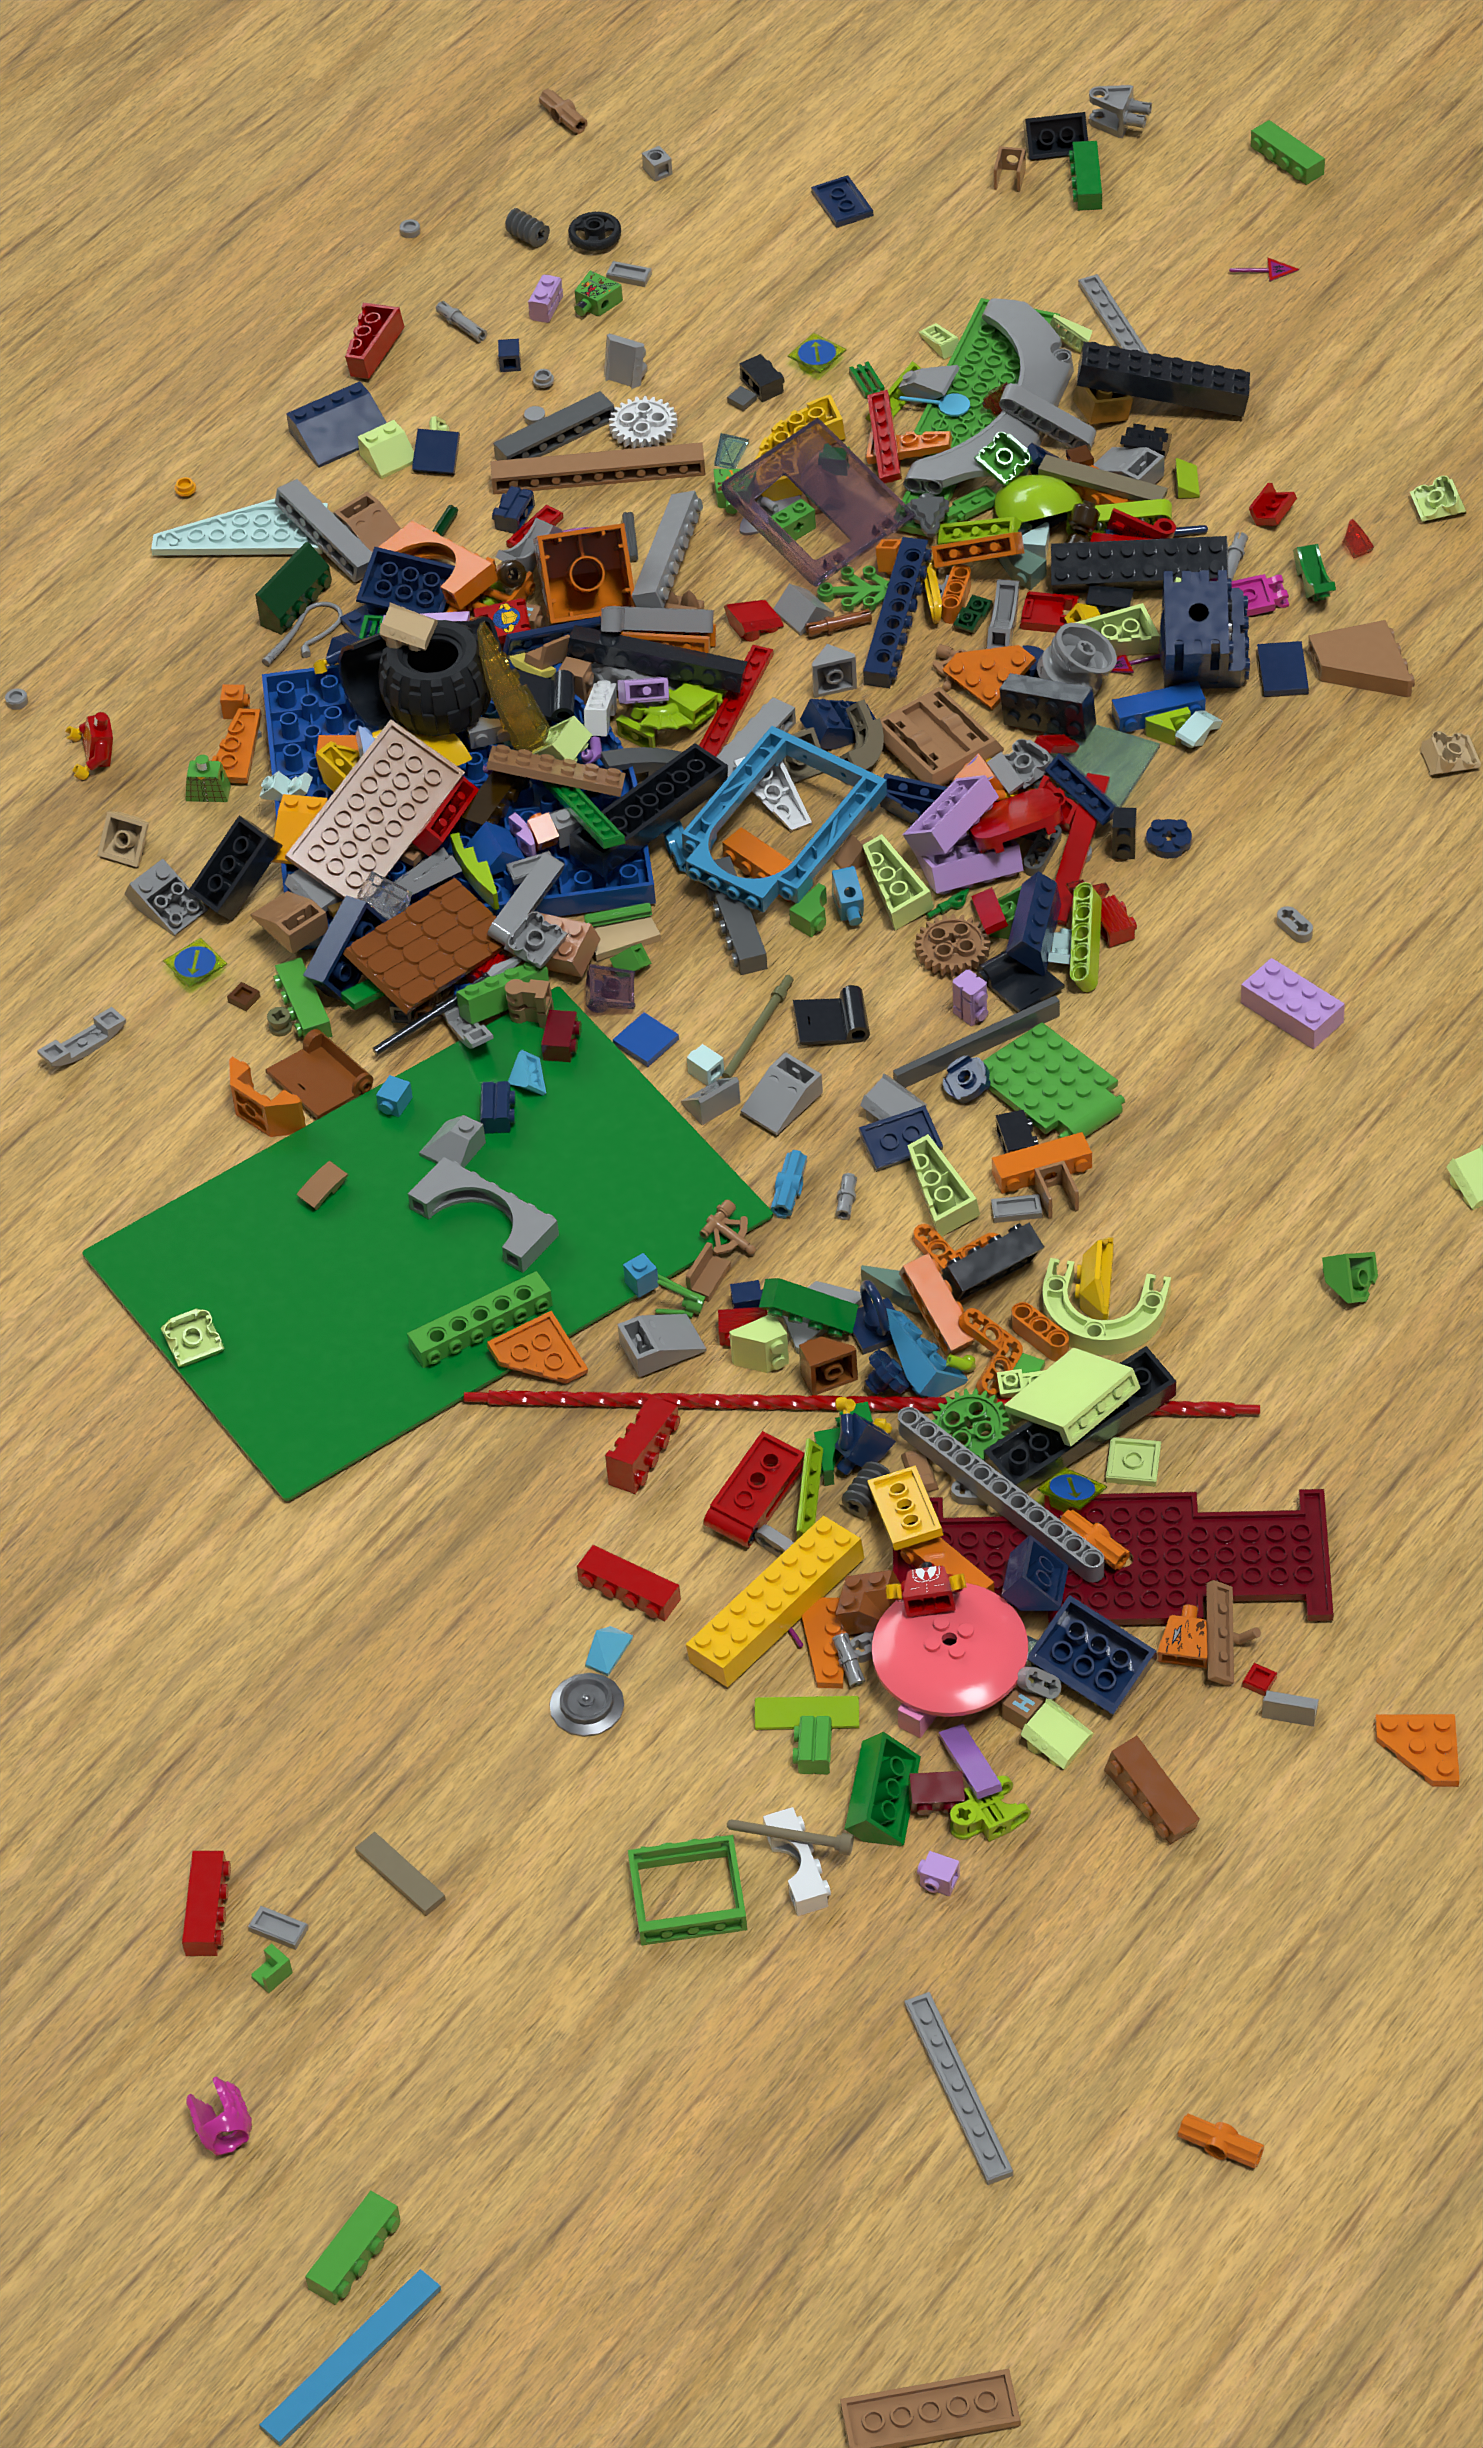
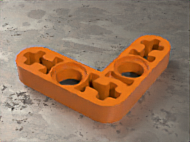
[914,1224,999,1274]
[959,1308,1023,1398]

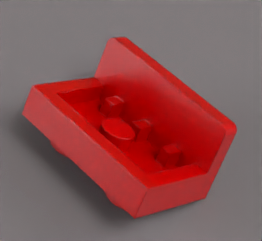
[1249,483,1297,526]

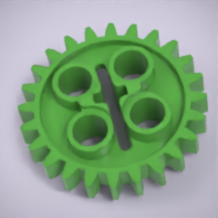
[931,1388,1011,1461]

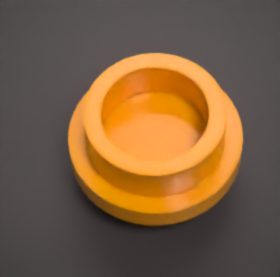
[175,477,196,497]

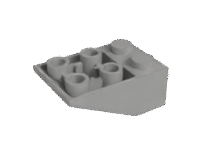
[1094,447,1164,484]
[124,859,208,936]
[740,1052,823,1135]
[617,1314,707,1377]

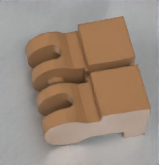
[505,979,554,1028]

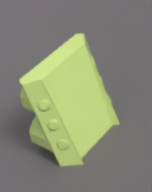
[1410,476,1467,522]
[1446,1145,1483,1210]
[161,1309,224,1367]
[1021,1699,1094,1770]

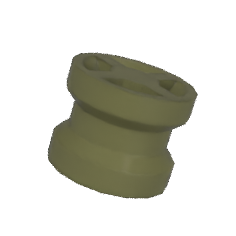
[267,1007,292,1036]

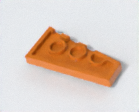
[866,431,952,464]
[211,708,262,784]
[802,1597,846,1689]

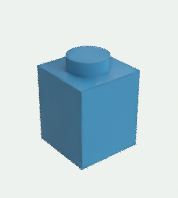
[376,1075,413,1117]
[623,1253,659,1298]

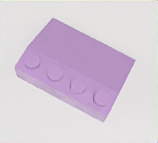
[916,834,1024,894]

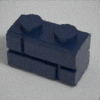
[492,486,535,534]
[480,1081,516,1134]

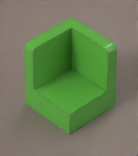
[610,943,652,979]
[251,1943,293,1993]

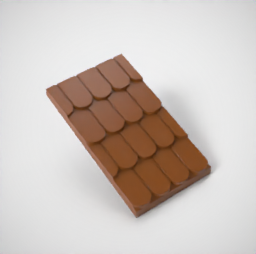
[343,878,505,1015]

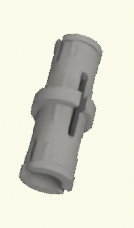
[835,1173,857,1220]
[832,1633,866,1687]

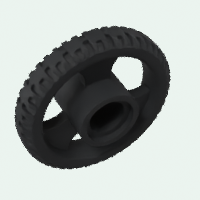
[568,211,621,251]

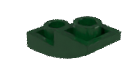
[953,594,993,633]

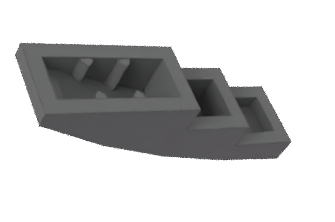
[600,747,682,777]

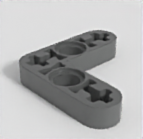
[1020,825,1062,876]

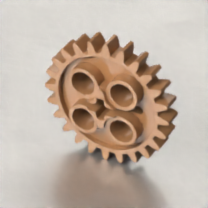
[915,914,990,977]

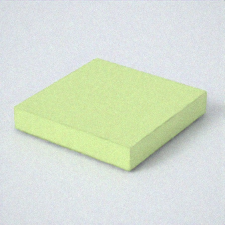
[1106,1437,1161,1487]

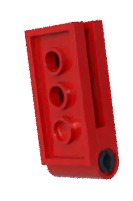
[703,1431,805,1548]

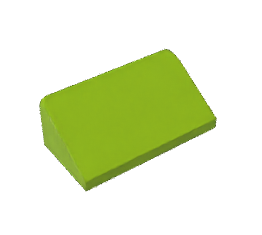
[1175,458,1200,499]

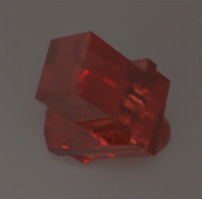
[982,382,1008,415]

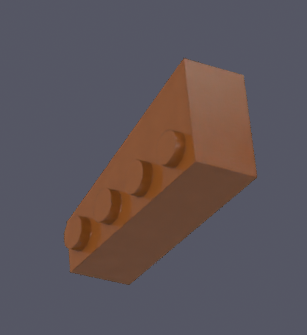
[1104,1735,1200,1845]

